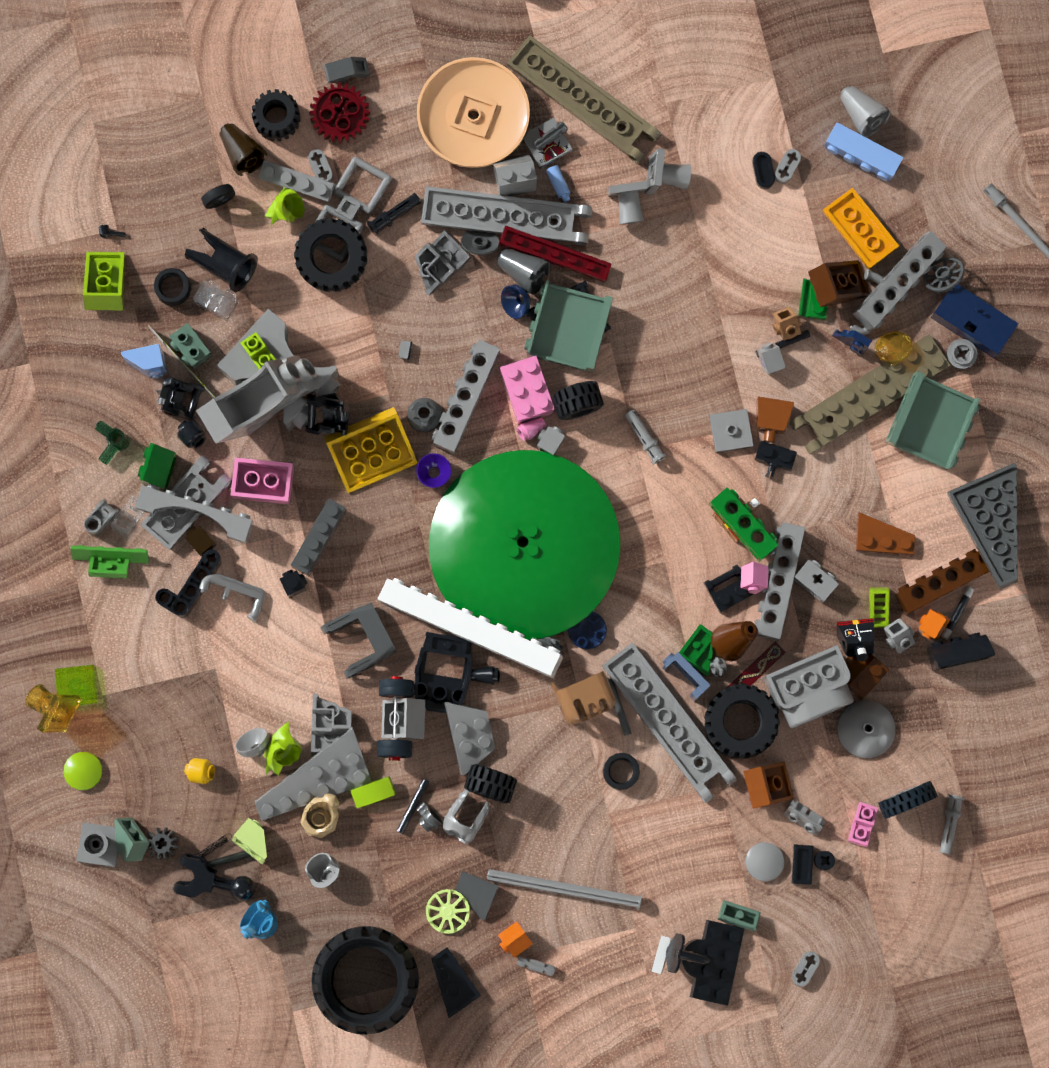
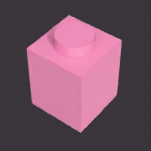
[741,561,769,594]

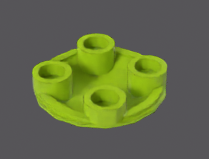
[63,752,102,790]

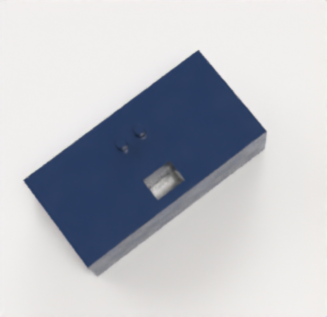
[931,284,1019,359]

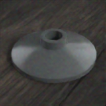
[461,231,499,255]

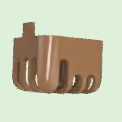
[551,671,616,725]

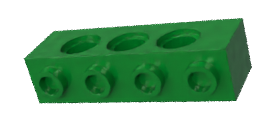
[709,487,778,562]

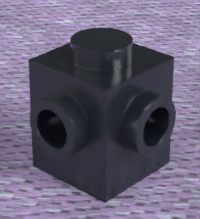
[280,570,308,599]

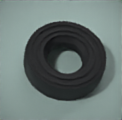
[201,184,235,209]

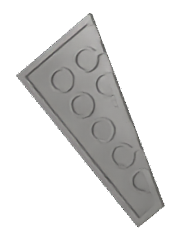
[255,727,372,821]

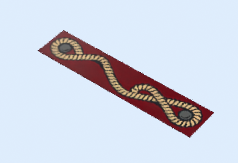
[726,641,786,688]

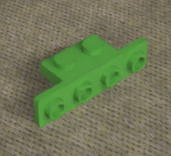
[70,545,149,578]

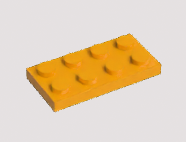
[822,187,899,269]

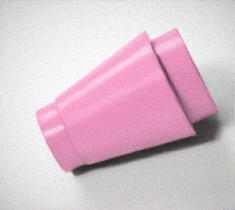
[517,417,546,441]

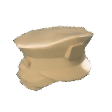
[300,794,339,838]

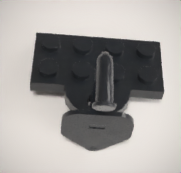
[666,920,744,1006]

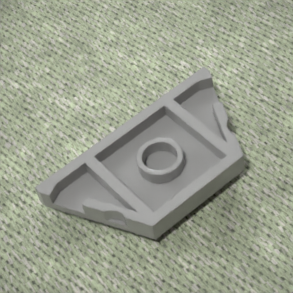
[445,702,495,775]

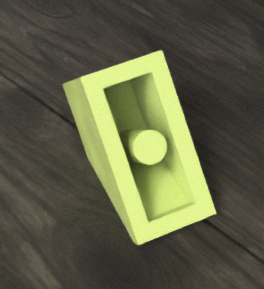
[232,818,267,864]

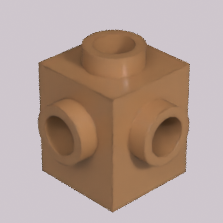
[773,307,802,341]

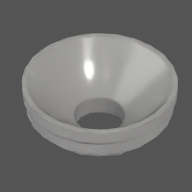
[235,728,269,758]

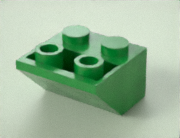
[138,443,177,491]

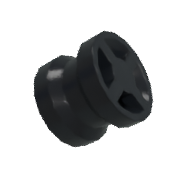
[814,851,835,870]

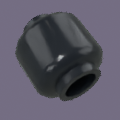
[177,420,206,448]

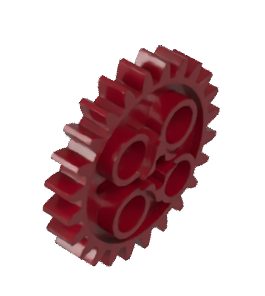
[309,82,370,144]

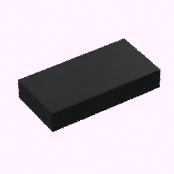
[791,844,814,885]

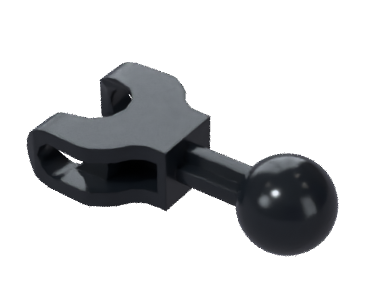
[173,853,255,901]

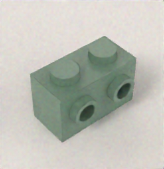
[169,323,212,370]

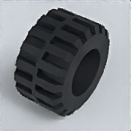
[252,89,300,141]
[552,381,604,420]
[464,764,518,804]

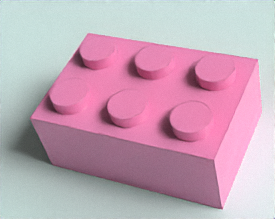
[500,356,554,425]
[231,458,294,505]

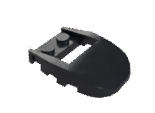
[414,632,472,713]

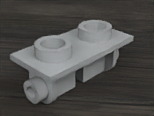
[784,800,825,835]

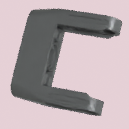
[320,603,397,679]

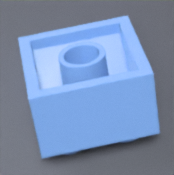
[121,344,168,379]

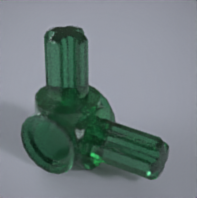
[95,421,130,465]

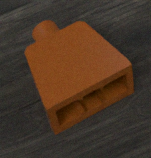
[756,396,794,443]

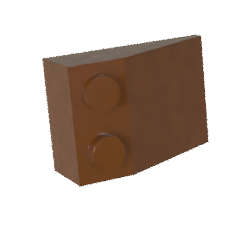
[808,260,870,307]

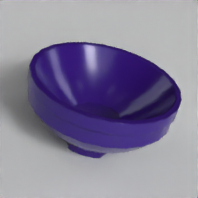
[416,453,451,488]

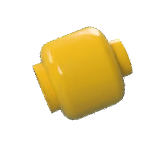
[184,758,215,784]

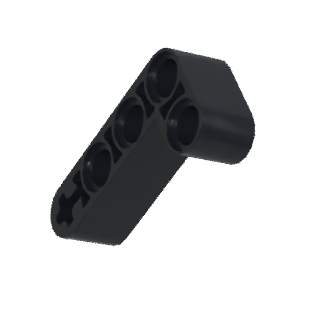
[155,550,222,618]

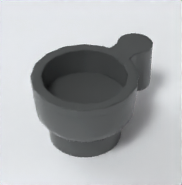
[416,802,443,832]

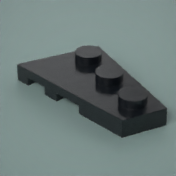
[431,947,481,1018]

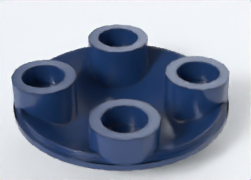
[568,612,607,649]

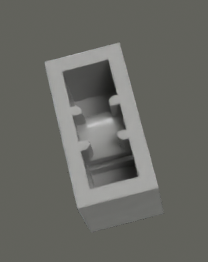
[794,560,839,603]

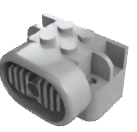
[761,645,854,728]

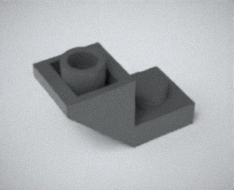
[324,57,370,84]

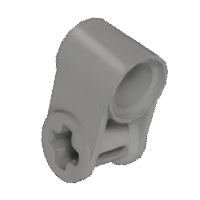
[84,499,119,536]

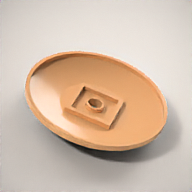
[417,57,530,168]

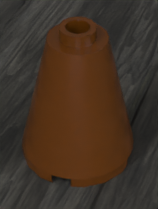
[711,621,758,662]

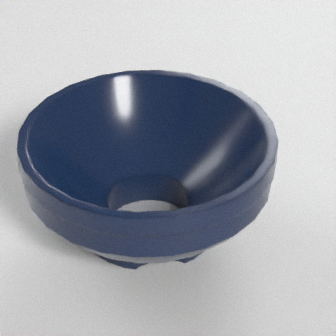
[501,284,531,319]

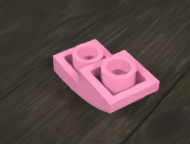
[847,802,878,847]

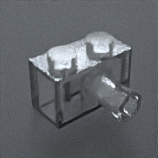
[192,280,238,321]

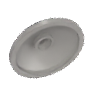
[837,700,895,758]

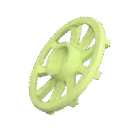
[426,889,470,934]

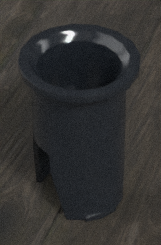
[184,228,258,293]

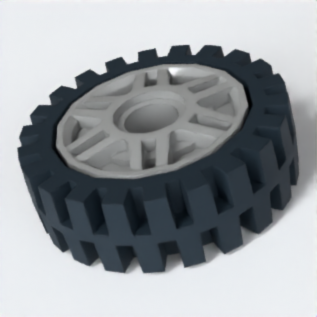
[878,781,938,819]

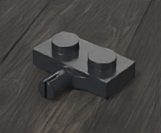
[755,441,797,479]

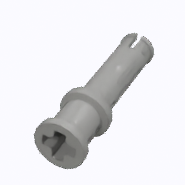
[625,409,667,465]
[939,794,965,854]

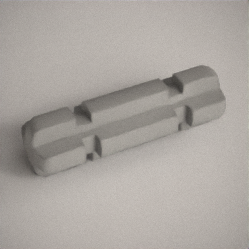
[517,955,555,976]

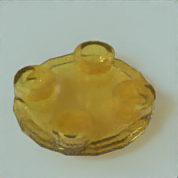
[875,331,913,366]

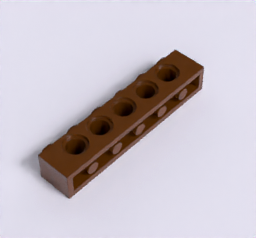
[895,549,990,615]

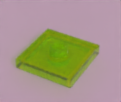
[55,665,98,708]

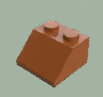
[743,761,794,809]

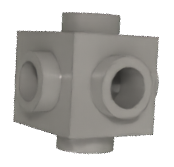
[883,618,915,654]

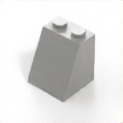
[493,154,537,196]

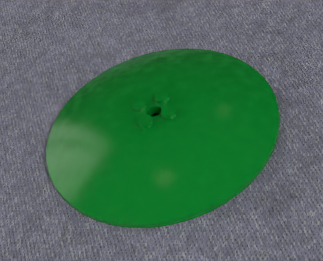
[429,450,620,640]

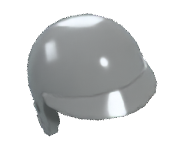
[305,852,340,888]

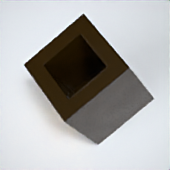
[185,526,216,557]

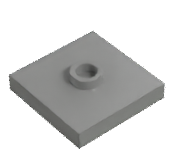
[709,409,753,453]

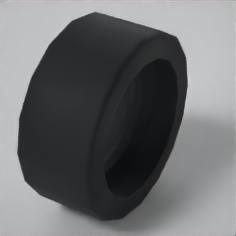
[154,268,191,306]
[603,753,640,790]

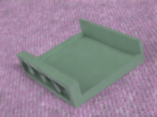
[524,280,613,373]
[884,371,980,470]

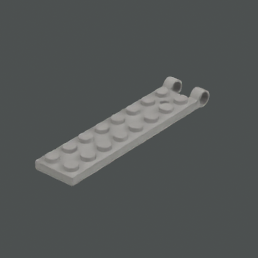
[421,186,592,245]
[602,642,737,804]

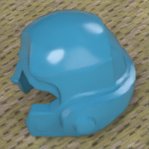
[240,900,278,940]

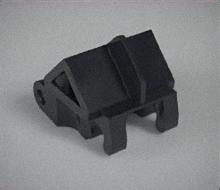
[156,377,204,420]
[305,393,350,435]

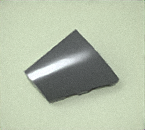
[455,871,498,921]

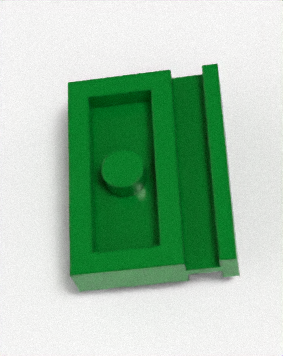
[798,278,828,320]

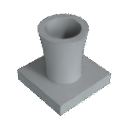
[645,148,691,195]
[607,181,648,225]
[77,823,118,867]

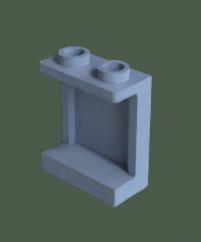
[662,652,711,701]

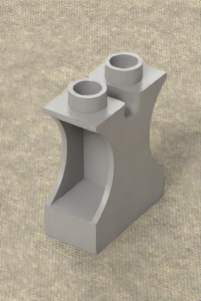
[217,309,341,431]
[196,355,318,444]

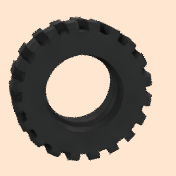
[294,218,368,292]
[704,684,780,759]

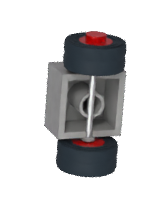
[377,676,426,761]

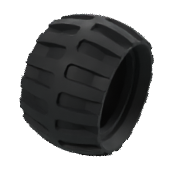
[312,926,419,1035]

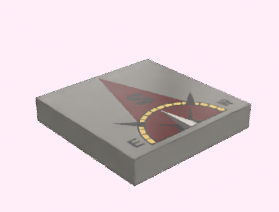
[523,118,572,169]

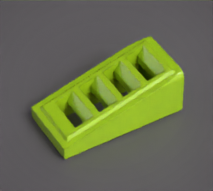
[869,587,890,628]

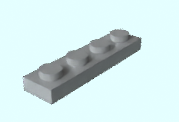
[258,160,335,202]

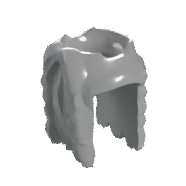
[443,790,490,844]

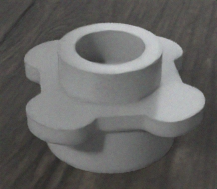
[710,657,727,677]

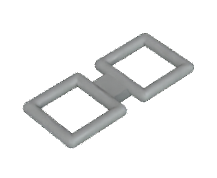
[315,157,392,262]

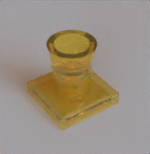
[25,684,82,733]

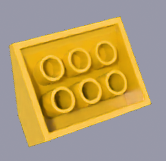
[324,407,418,493]

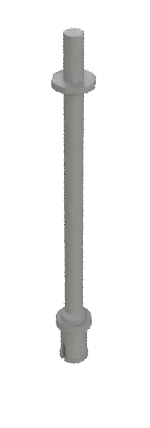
[983,183,1049,259]

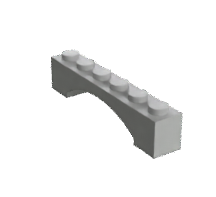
[135,484,254,544]

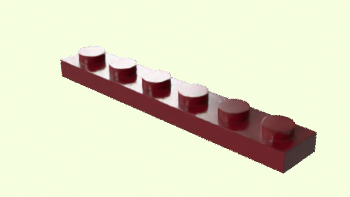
[498,225,612,283]

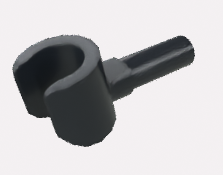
[99,225,126,238]

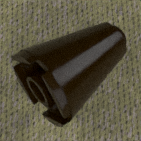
[219,123,267,176]

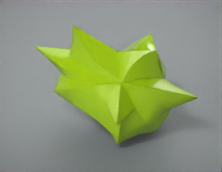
[265,187,305,225]
[263,721,302,776]

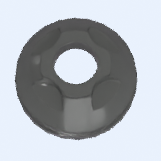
[407,398,442,433]

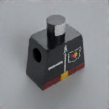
[837,618,874,661]

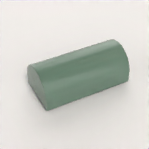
[717,900,761,932]

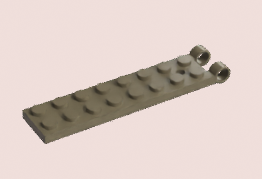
[507,35,662,164]
[789,334,950,455]

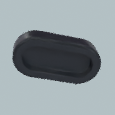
[752,151,775,189]

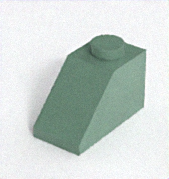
[114,817,150,862]

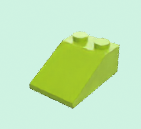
[83,252,125,310]

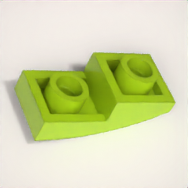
[240,332,276,369]
[350,776,396,808]

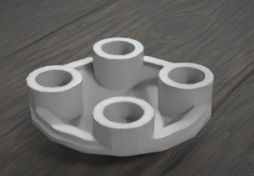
[745,842,784,881]

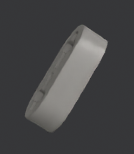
[308,149,333,182]
[774,149,801,184]
[791,951,820,986]

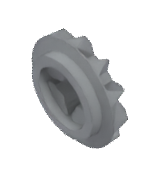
[946,339,977,369]

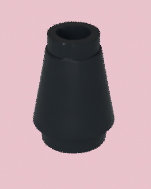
[471,666,500,685]

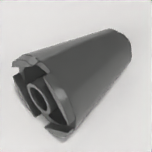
[497,249,551,295]

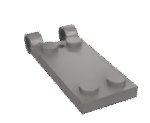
[141,455,232,550]

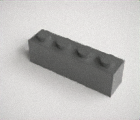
[291,499,347,577]

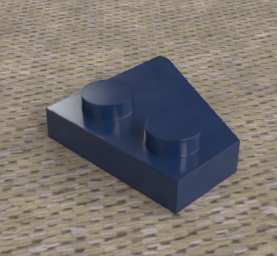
[832,329,872,354]

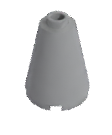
[840,86,891,137]

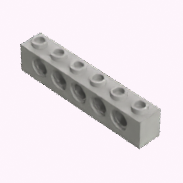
[852,231,947,330]
[431,340,500,455]
[755,522,805,641]

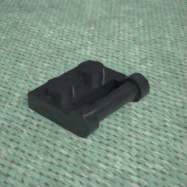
[703,564,754,613]

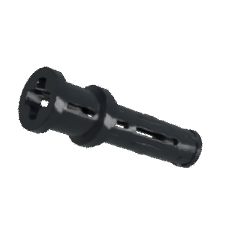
[367,193,421,236]

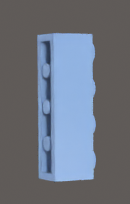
[824,123,903,181]

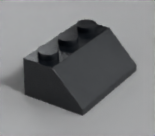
[927,632,995,671]

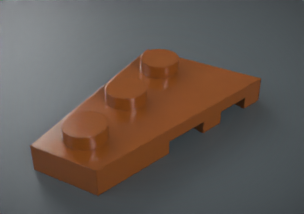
[856,512,915,555]

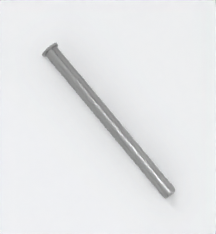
[487,869,642,910]

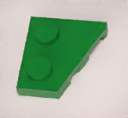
[679,624,713,677]

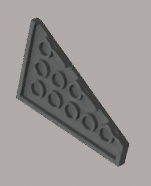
[947,463,1018,589]

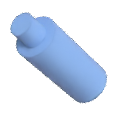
[546,165,571,203]

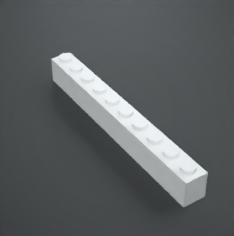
[378,578,563,679]

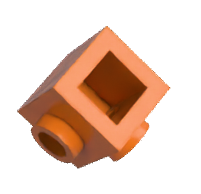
[919,609,951,640]
[498,922,533,958]

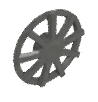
[924,258,965,293]

